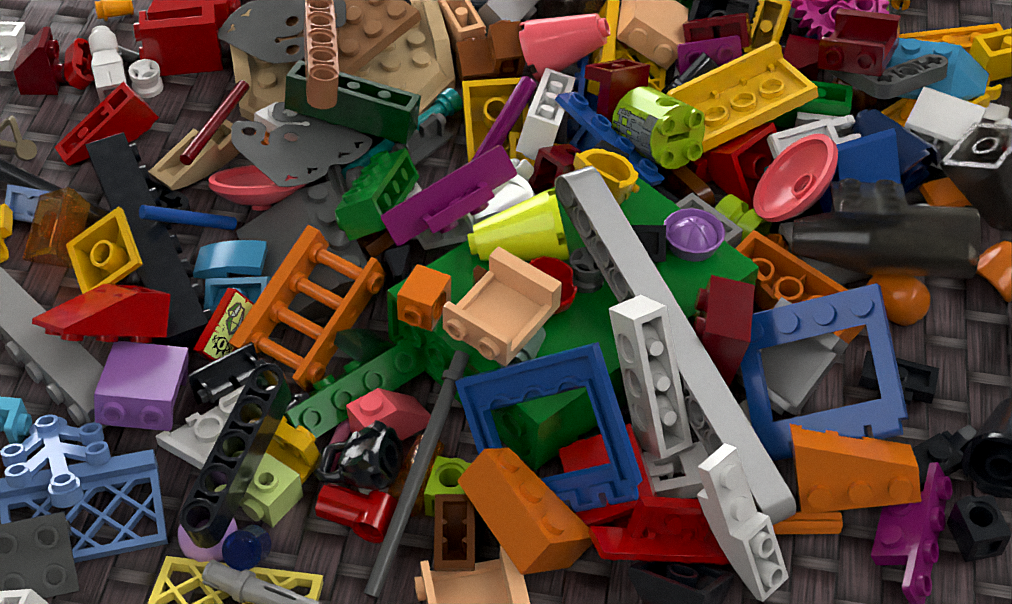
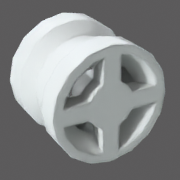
[128,59,164,98]

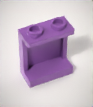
[94,341,188,431]

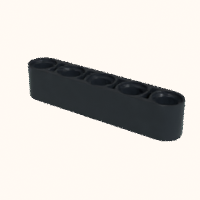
[179,363,292,549]

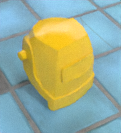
[573,149,640,206]

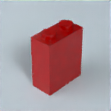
[558,423,657,545]

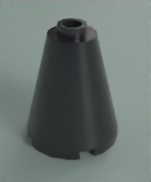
[961,398,1012,498]

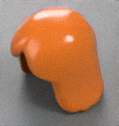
[965,241,1012,303]
[866,266,931,326]

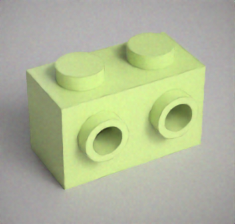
[214,451,303,528]

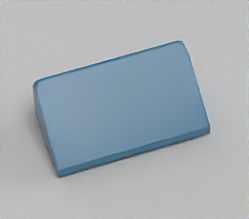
[204,276,272,314]

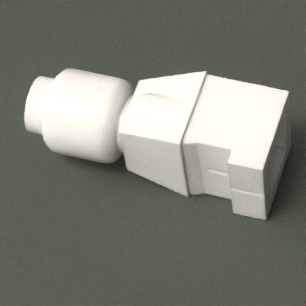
[88,25,127,103]

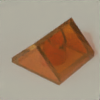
[22,187,91,269]

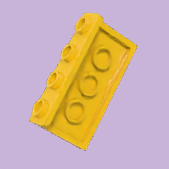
[667,41,819,152]

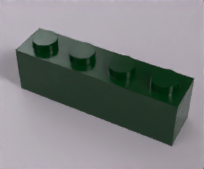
[284,60,421,145]

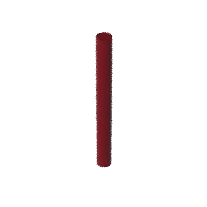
[180,80,250,165]

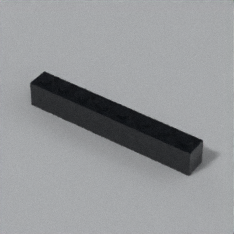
[85,132,212,353]

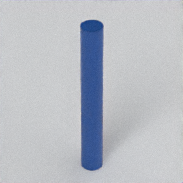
[139,205,237,230]

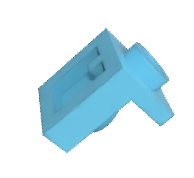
[0,397,32,444]

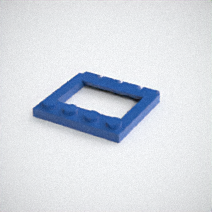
[740,283,909,461]
[455,342,643,512]

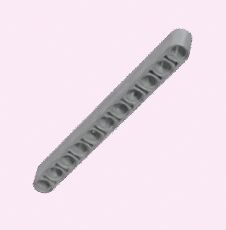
[555,166,796,526]

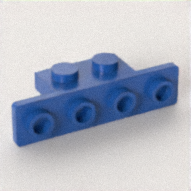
[555,92,664,186]

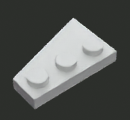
[155,385,275,470]

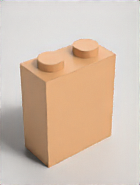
[616,0,689,70]

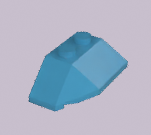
[885,38,989,101]

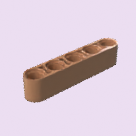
[304,0,339,109]

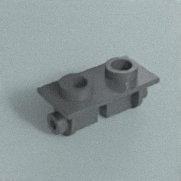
[389,113,453,166]

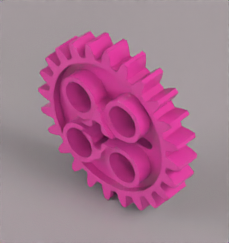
[791,0,889,40]

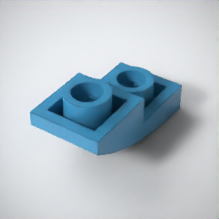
[193,240,268,279]

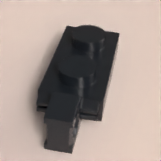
[912,425,980,492]

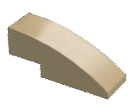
[148,119,244,191]

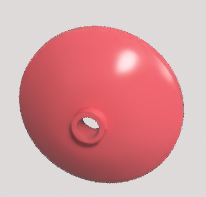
[753,134,838,222]
[208,165,309,211]

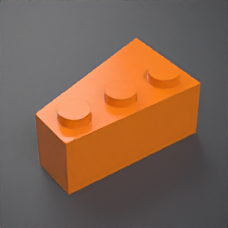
[457,448,593,575]

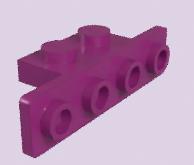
[381,145,517,246]
[871,462,952,604]

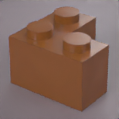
[455,19,526,89]

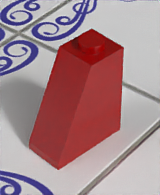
[147,0,241,28]

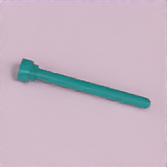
[341,88,463,180]

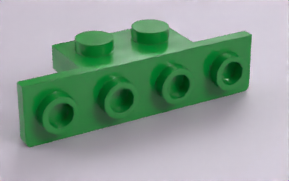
[285,338,425,438]

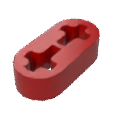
[63,38,95,90]

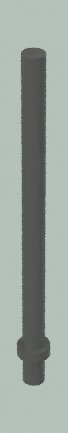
[364,350,470,599]

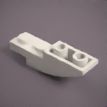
[697,443,789,602]

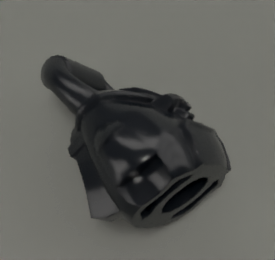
[313,420,404,491]

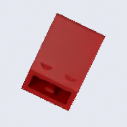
[32,284,171,343]

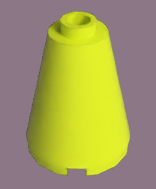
[467,188,570,261]

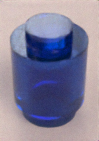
[222,525,271,571]

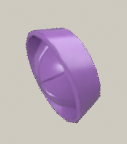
[664,208,725,262]

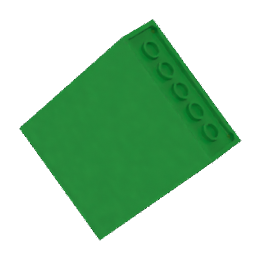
[387,177,759,471]

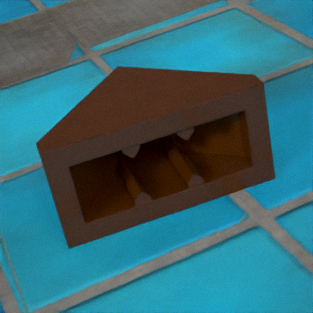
[434,494,475,571]

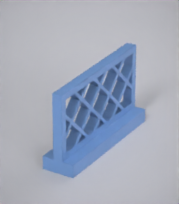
[0,449,169,563]

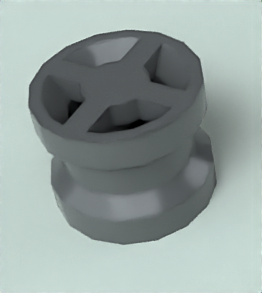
[569,247,605,293]

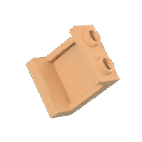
[443,246,562,367]
[414,546,530,604]

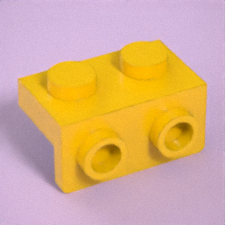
[250,415,320,485]

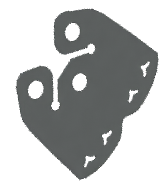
[218,0,347,63]
[231,102,372,187]

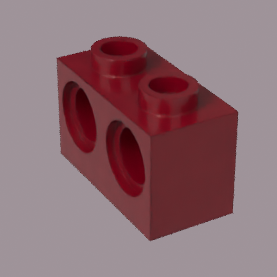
[683,12,752,48]

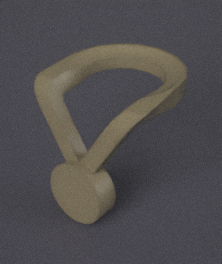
[0,115,37,161]

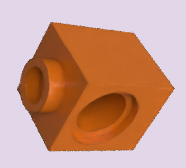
[397,264,451,331]

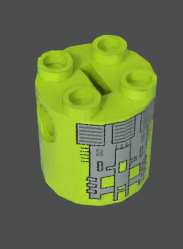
[612,86,705,169]

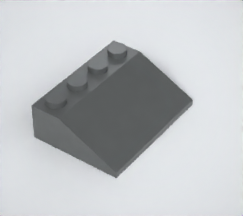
[236,181,375,332]

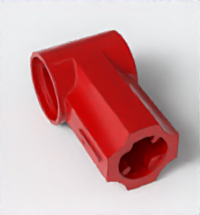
[315,483,398,543]

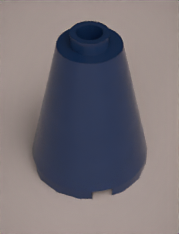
[851,109,942,196]

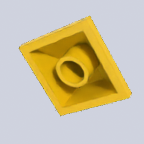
[66,207,143,294]

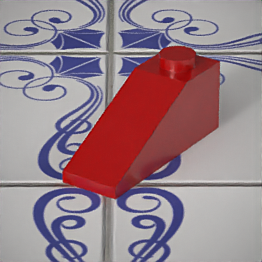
[54,81,159,166]

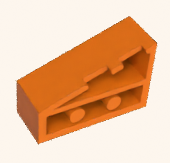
[789,423,921,514]

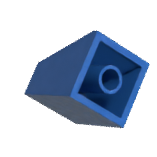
[819,128,904,229]

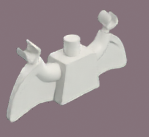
[404,158,535,250]

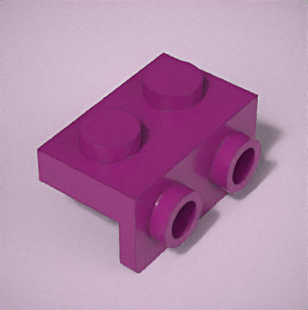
[675,35,742,75]

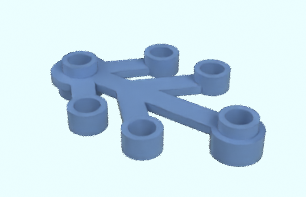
[0,414,111,508]

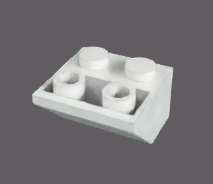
[904,86,987,175]

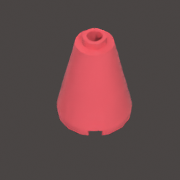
[519,13,611,82]

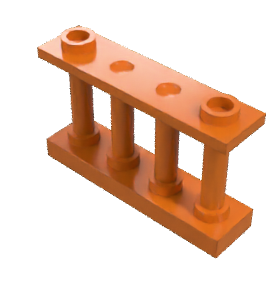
[228,225,386,393]

